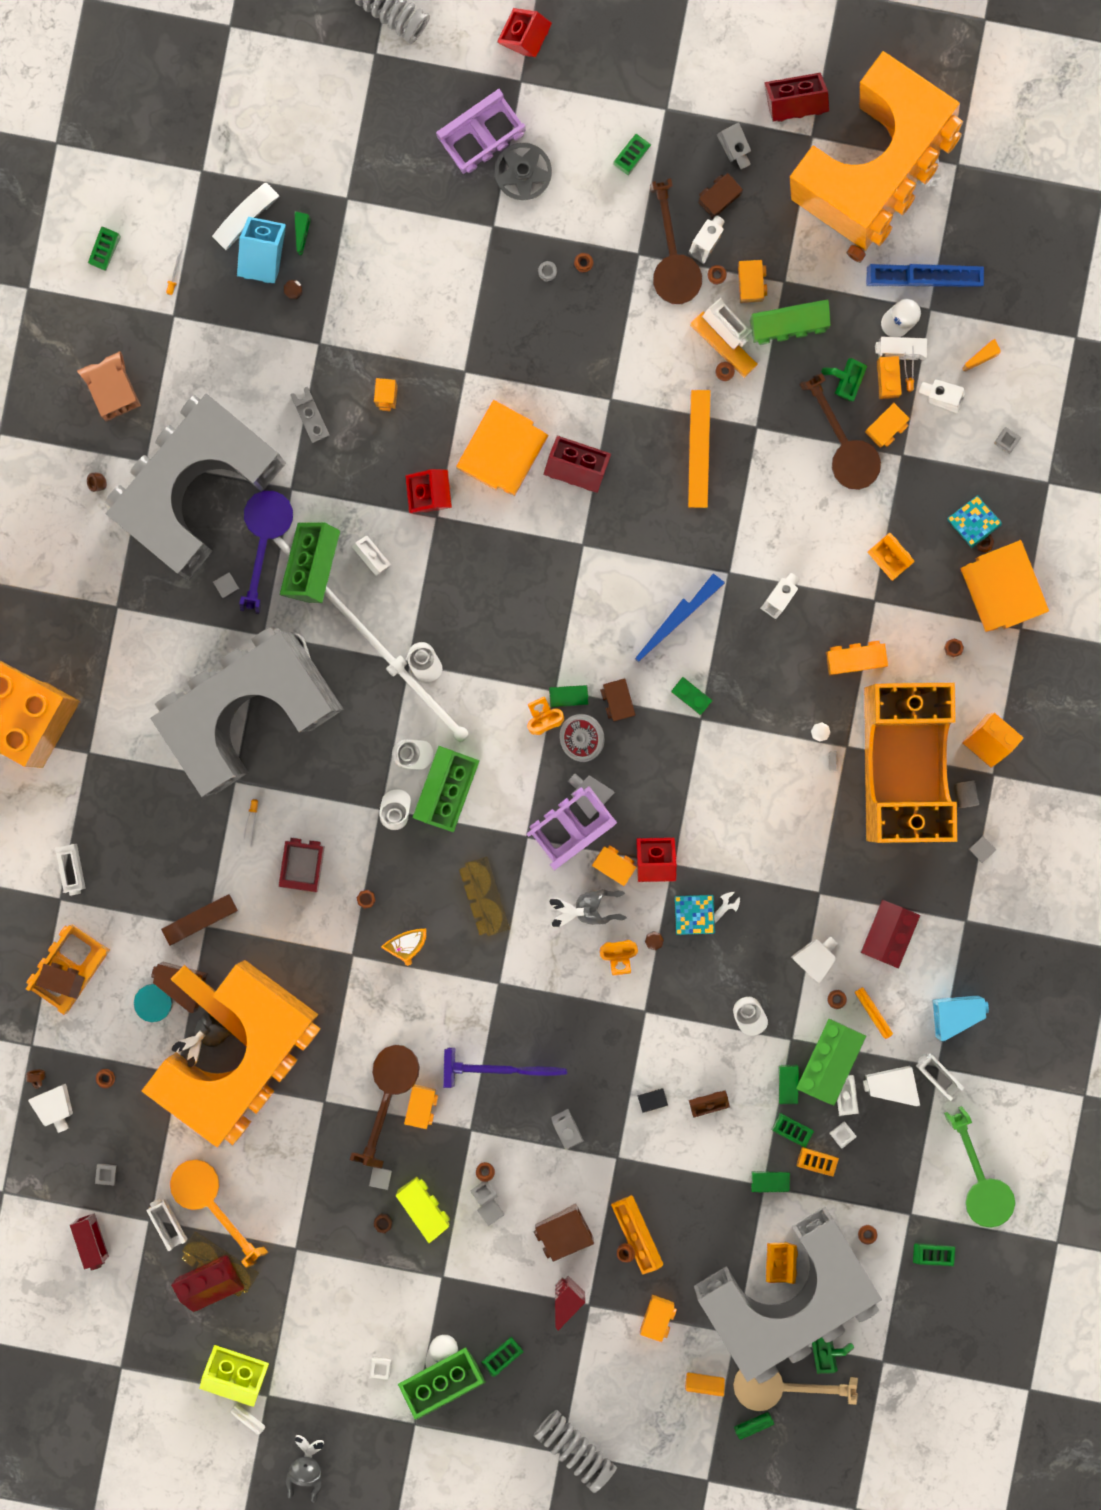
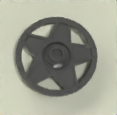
[495,143,552,200]

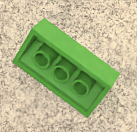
[749,300,830,345]
[279,522,340,603]
[412,746,480,832]
[796,1019,867,1106]
[398,1348,486,1419]

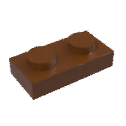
[689,1090,730,1118]

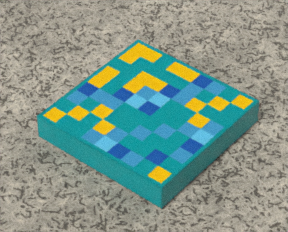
[947,495,1002,548]
[675,895,715,935]

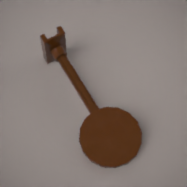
[650,178,702,304]
[799,373,881,490]
[350,1045,420,1169]

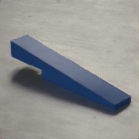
[866,264,984,287]
[635,573,725,662]

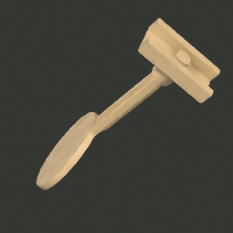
[733,1369,858,1411]

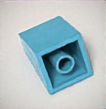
[237,217,286,283]
[933,996,989,1041]

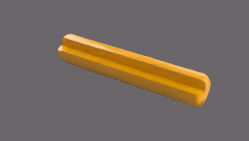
[855,987,893,1039]

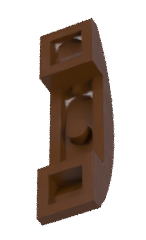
[161,894,238,946]

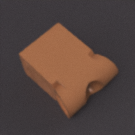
[77,351,141,421]

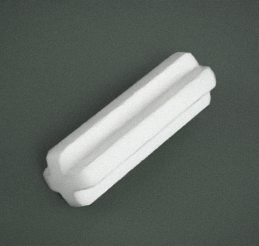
[231,1404,265,1435]

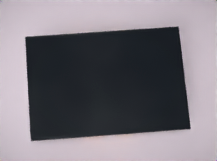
[637,1088,668,1113]

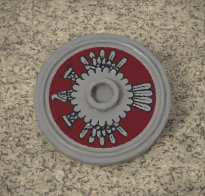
[560,714,605,762]

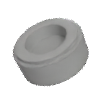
[538,261,557,281]
[829,751,837,771]

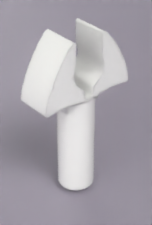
[714,892,740,923]

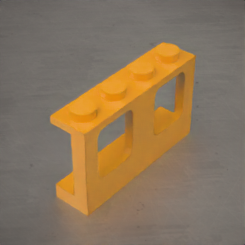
[26,924,110,1015]

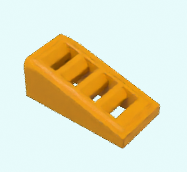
[962,339,1001,372]
[796,1147,839,1177]

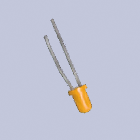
[166,249,182,295]
[904,346,914,392]
[243,799,258,847]

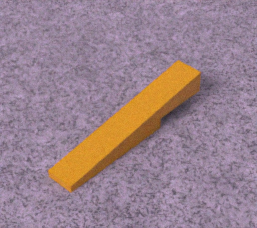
[688,390,711,508]
[171,965,247,1046]

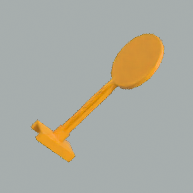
[170,1160,268,1267]

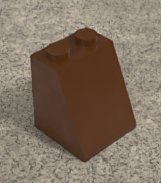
[151,962,208,1013]
[533,1203,594,1262]

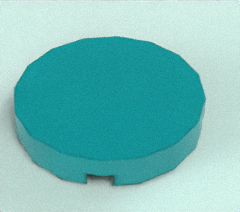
[134,984,173,1023]

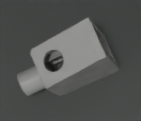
[717,122,751,169]
[568,773,615,819]
[551,1109,584,1150]

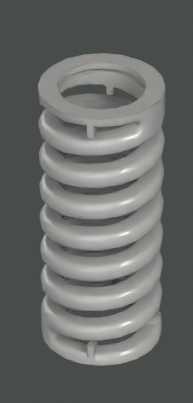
[355,0,430,44]
[533,1410,617,1493]

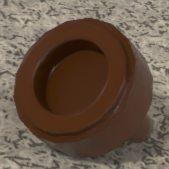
[87,472,107,492]
[25,1069,46,1089]

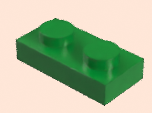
[671,677,713,716]

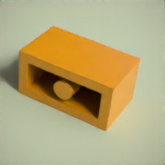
[738,260,767,303]
[877,356,901,399]
[374,378,398,411]
[865,403,910,448]
[592,845,636,886]
[404,1085,438,1129]
[640,1295,677,1342]

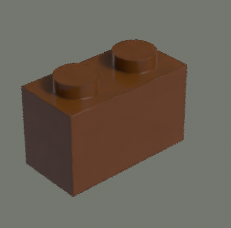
[698,173,743,219]
[600,678,635,722]
[36,962,85,999]

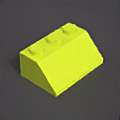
[396,1177,450,1243]
[199,1345,269,1407]

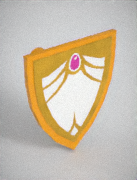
[381,928,426,966]

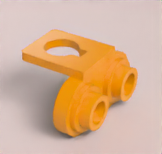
[527,697,564,735]
[599,940,638,976]

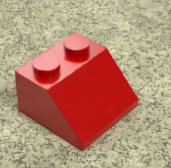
[497,8,552,57]
[405,469,452,513]
[636,838,677,882]

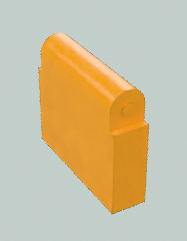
[456,399,549,496]
[960,540,1049,632]

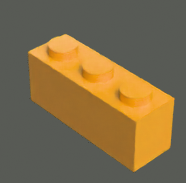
[826,641,888,675]

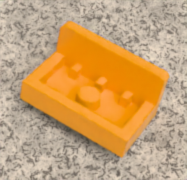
[867,533,914,581]
[766,1242,798,1284]

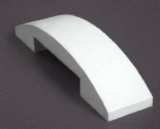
[212,183,280,250]

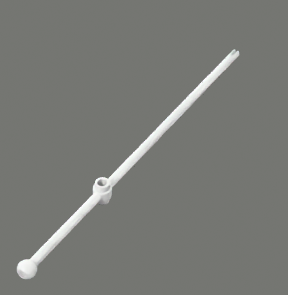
[272,537,469,742]

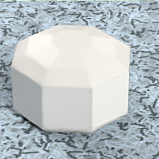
[811,723,830,742]

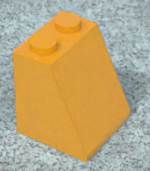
[962,712,1024,768]

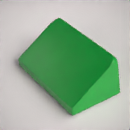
[549,685,589,707]
[734,1411,774,1440]

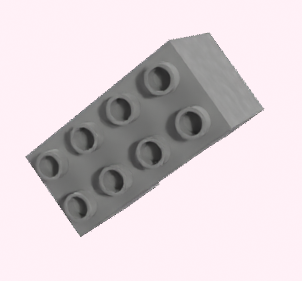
[105,393,286,580]
[150,627,344,797]
[694,1207,882,1383]

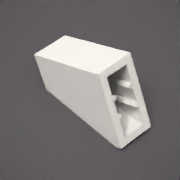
[863,1066,920,1106]

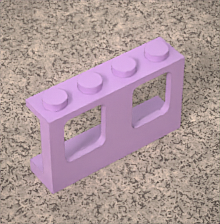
[436,89,526,174]
[527,786,617,871]

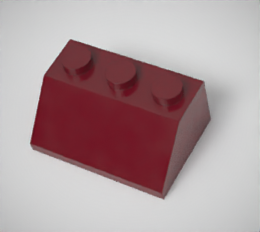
[764,72,829,122]
[543,435,611,493]
[860,900,921,969]
[171,1254,244,1312]
[555,1276,585,1331]

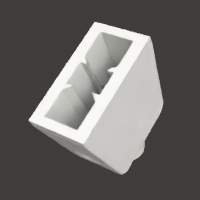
[688,216,725,264]
[919,380,965,414]
[760,573,799,619]
[791,936,838,983]
[28,1084,73,1133]

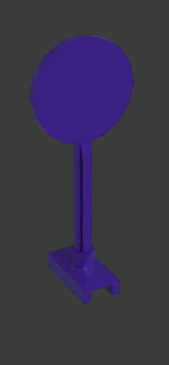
[240,491,293,614]
[443,1047,567,1088]

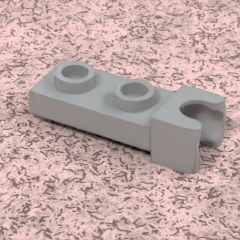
[290,387,330,443]

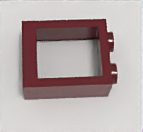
[278,838,325,892]
[70,1213,109,1271]

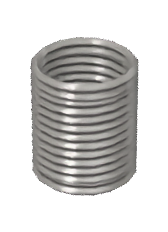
[955,780,979,808]

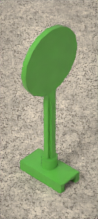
[944,1106,1016,1228]

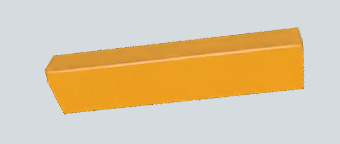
[690,311,758,378]
[611,1195,663,1275]

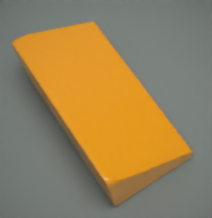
[685,1372,725,1397]

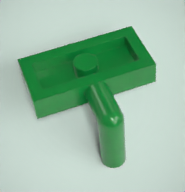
[821,358,867,401]
[812,1337,854,1374]

